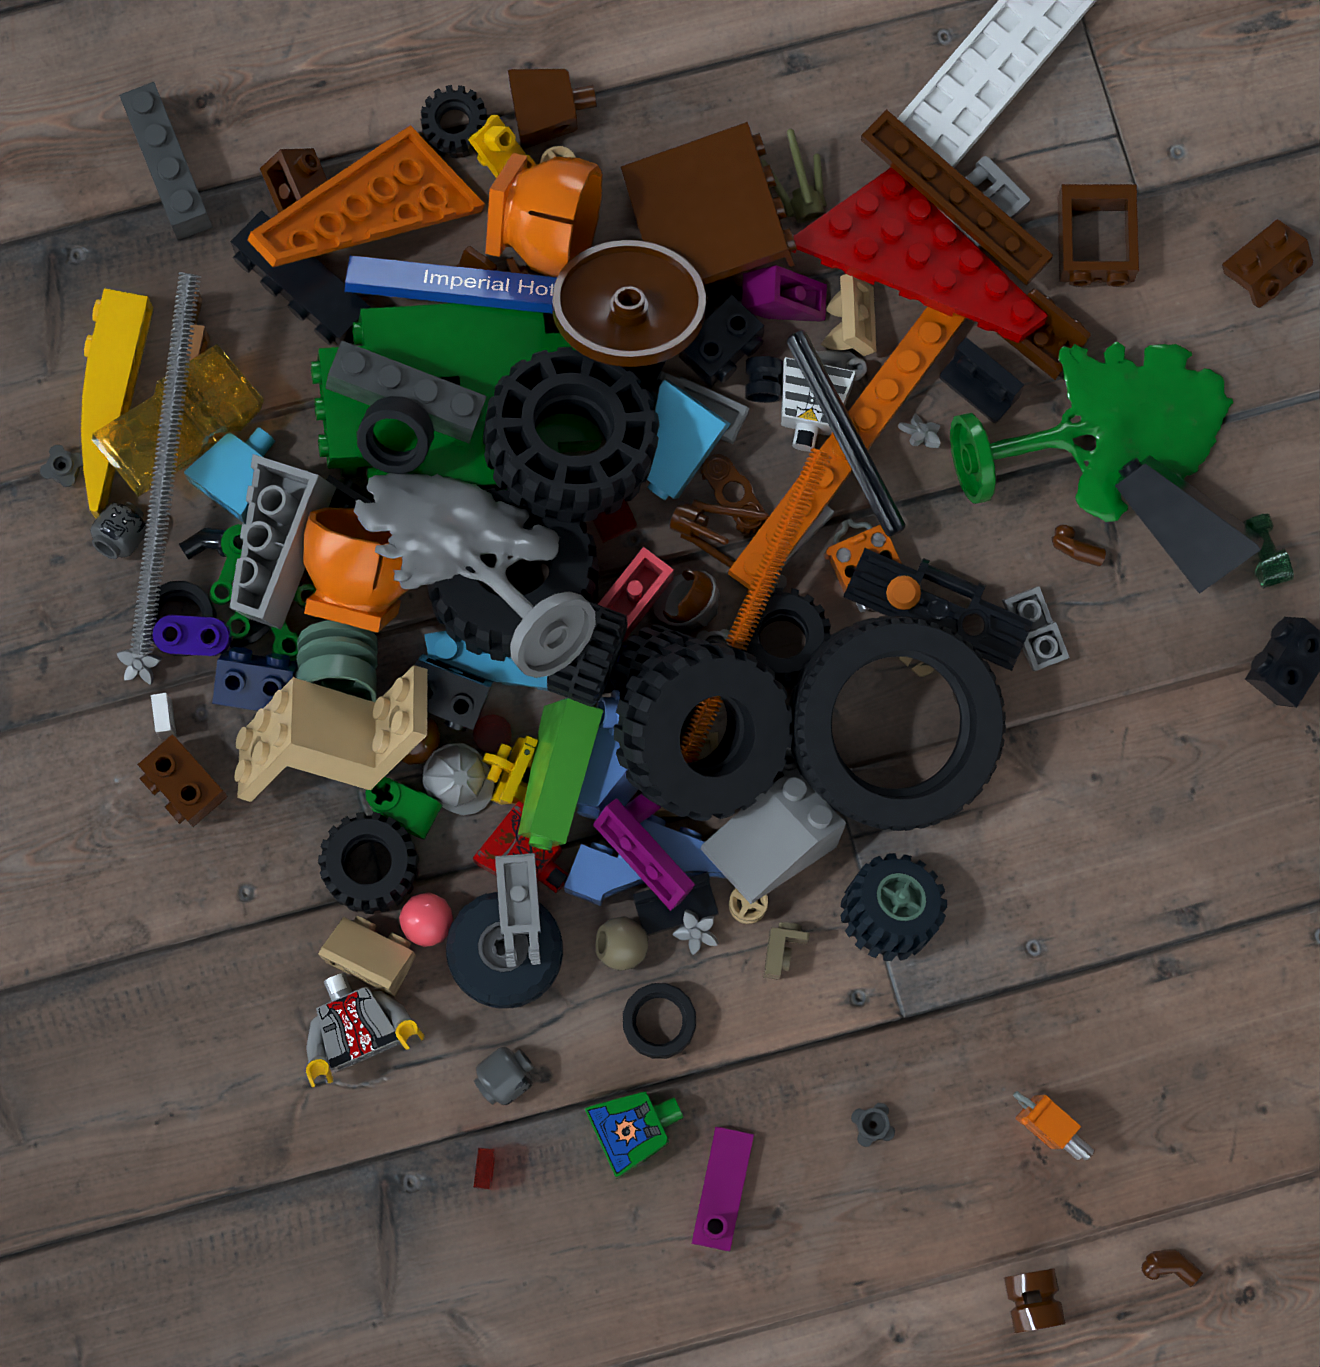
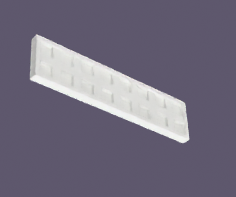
[897,0,1097,168]

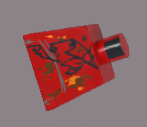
[473,801,569,893]

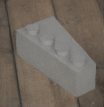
[230,454,336,629]

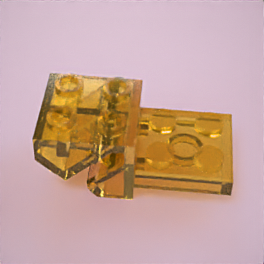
[92,344,264,497]

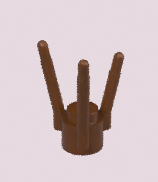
[670,499,769,568]

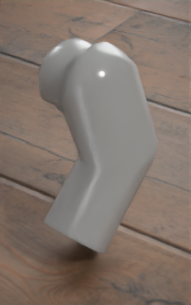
[816,350,867,381]

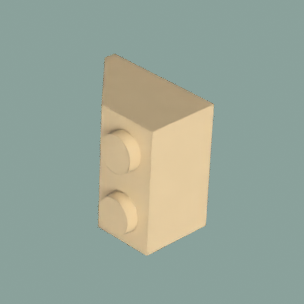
[318,915,416,997]

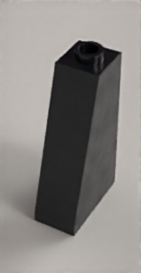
[1115,455,1264,594]

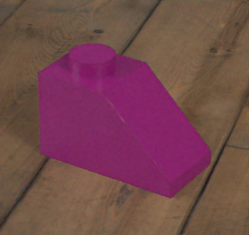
[742,265,827,322]

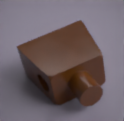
[508,69,597,149]

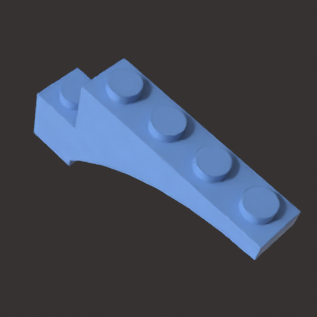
[564,815,727,906]

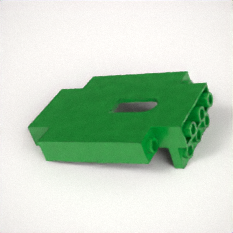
[311,303,603,491]

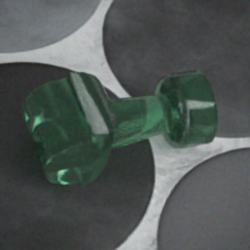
[1243,513,1294,589]

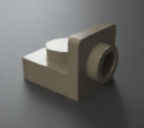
[763,922,810,980]

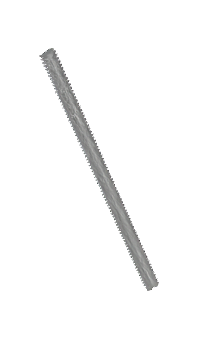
[130,272,201,656]

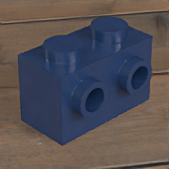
[212,647,299,711]

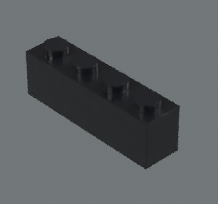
[230,210,371,346]

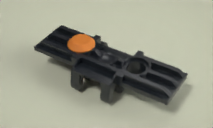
[843,548,1033,671]

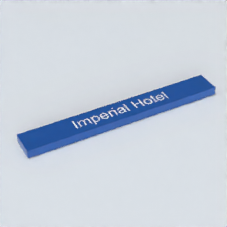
[345,255,557,314]

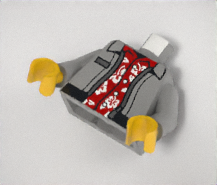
[306,973,425,1087]

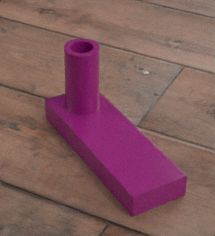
[593,794,695,911]
[691,1127,754,1252]

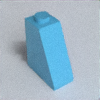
[647,380,730,500]

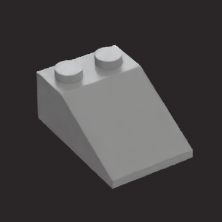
[701,769,846,904]

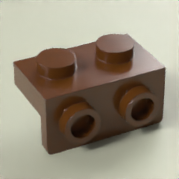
[1222,219,1313,308]
[997,288,1091,380]

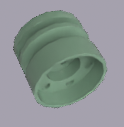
[296,620,378,702]

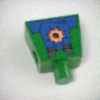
[585,1091,684,1179]

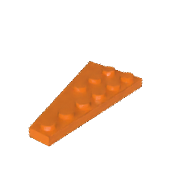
[248,125,486,267]

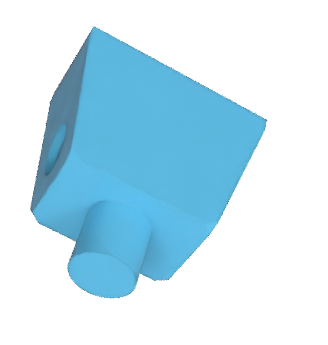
[184,427,275,524]

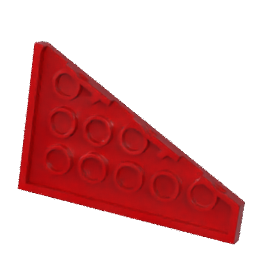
[791,167,1048,343]

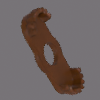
[700,454,765,535]

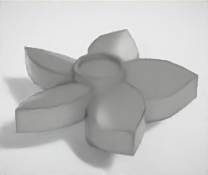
[898,413,940,448]
[116,649,162,685]
[672,909,719,955]

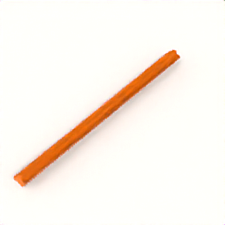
[680,448,832,763]

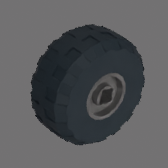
[446,892,563,1009]

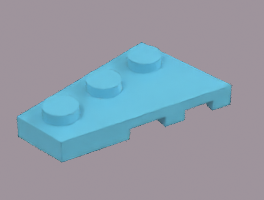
[424,631,548,691]

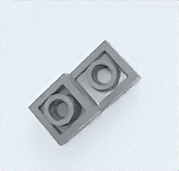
[1002,586,1070,672]

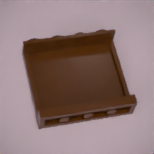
[621,122,797,285]

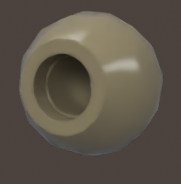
[595,916,649,971]

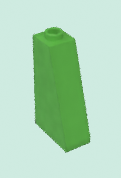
[518,698,603,850]

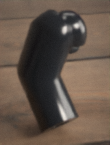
[178,527,237,560]

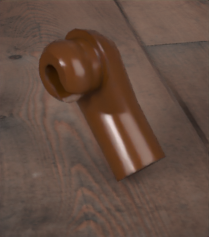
[1051,525,1106,566]
[1141,1250,1203,1287]

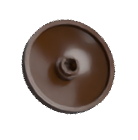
[552,240,706,367]

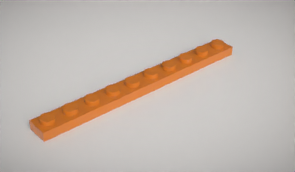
[728,307,967,591]

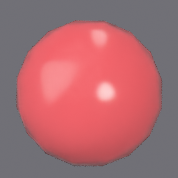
[399,892,454,947]

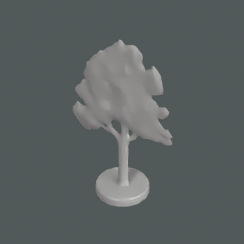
[354,472,596,678]

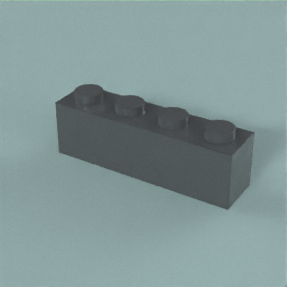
[119,82,213,241]
[326,340,487,444]

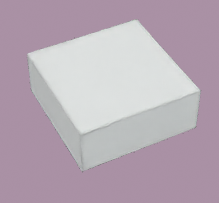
[151,693,176,739]

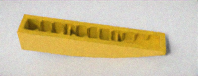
[81,288,154,518]

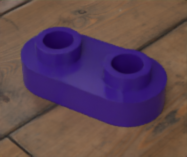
[153,615,232,656]

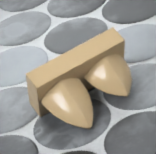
[821,274,877,356]

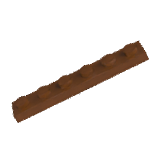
[861,109,1053,286]

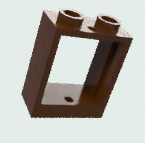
[1057,184,1139,287]

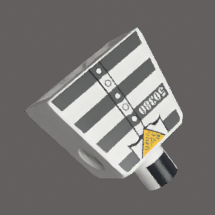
[781,357,855,452]

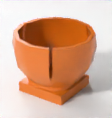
[485,153,602,277]
[303,508,409,633]

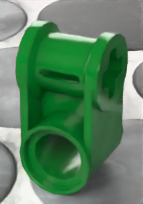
[365,777,443,840]

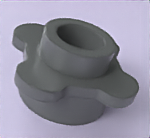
[40,444,83,487]
[851,1103,895,1147]

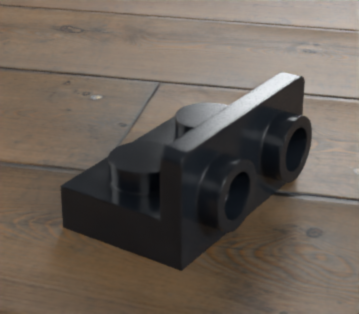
[939,337,1024,423]

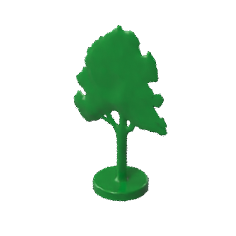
[950,341,1233,522]

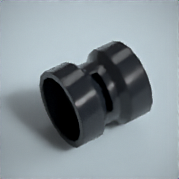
[745,356,783,403]

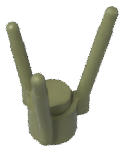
[761,129,827,223]

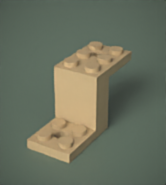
[234,665,428,802]

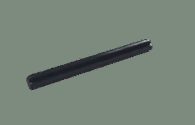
[787,330,905,537]

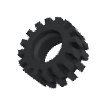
[420,85,488,158]

